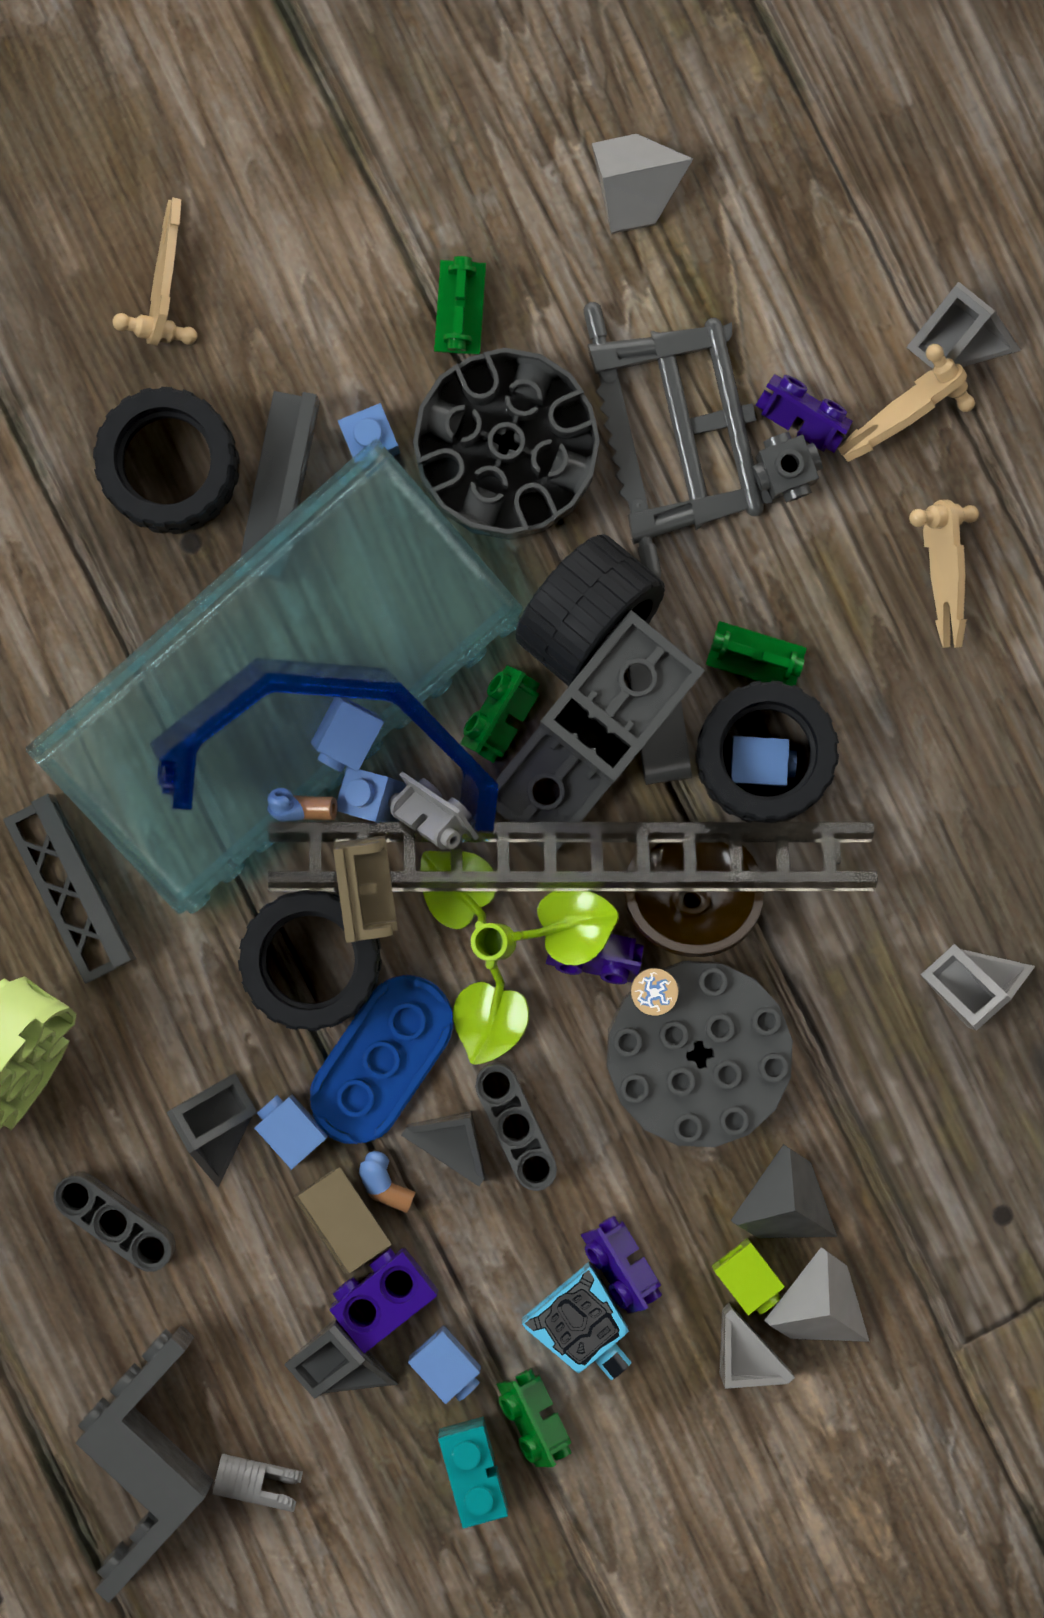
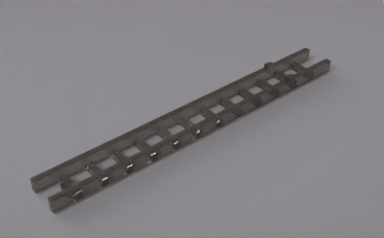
[268,822,878,892]

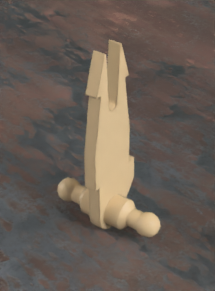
[113,197,197,346]
[837,344,975,462]
[909,500,979,648]

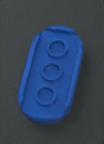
[310,975,454,1144]

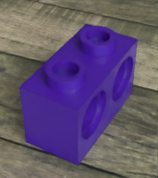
[329,1247,438,1354]

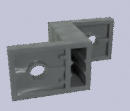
[481,610,705,857]
[76,1325,214,1603]

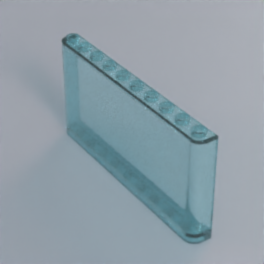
[26,438,523,914]

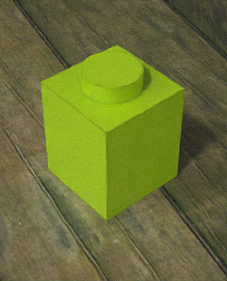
[711,1238,785,1316]

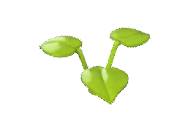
[420,851,619,1065]

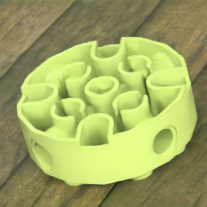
[0,976,76,1130]

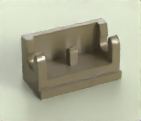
[333,836,398,943]
[293,1167,392,1274]

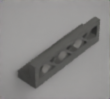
[238,391,320,582]
[3,794,136,984]

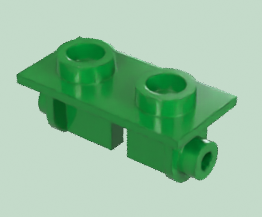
[434,256,486,355]
[705,621,807,686]
[460,665,540,763]
[496,1368,572,1467]

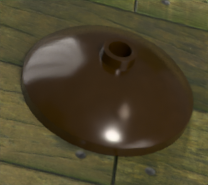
[624,825,764,957]

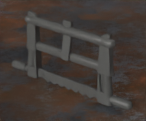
[584,302,773,578]

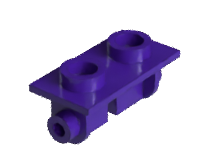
[755,374,853,453]
[546,934,644,984]
[581,1216,662,1314]

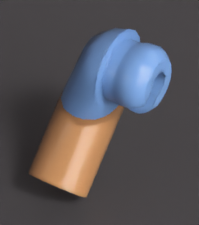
[267,788,337,822]
[359,1151,416,1213]

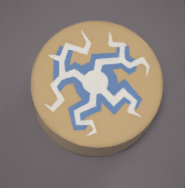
[631,968,678,1016]

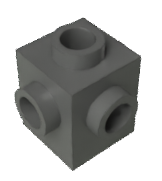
[752,432,823,503]

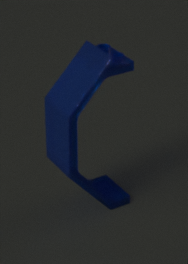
[150,658,499,831]

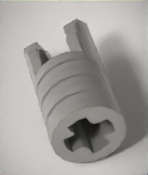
[212,1454,303,1512]

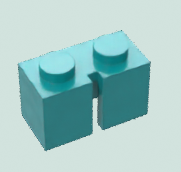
[438,1416,508,1529]

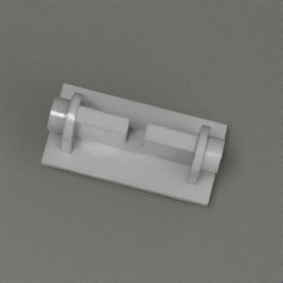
[388,772,479,849]

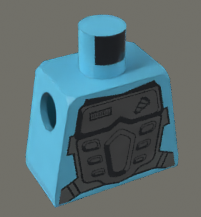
[522,1262,632,1380]

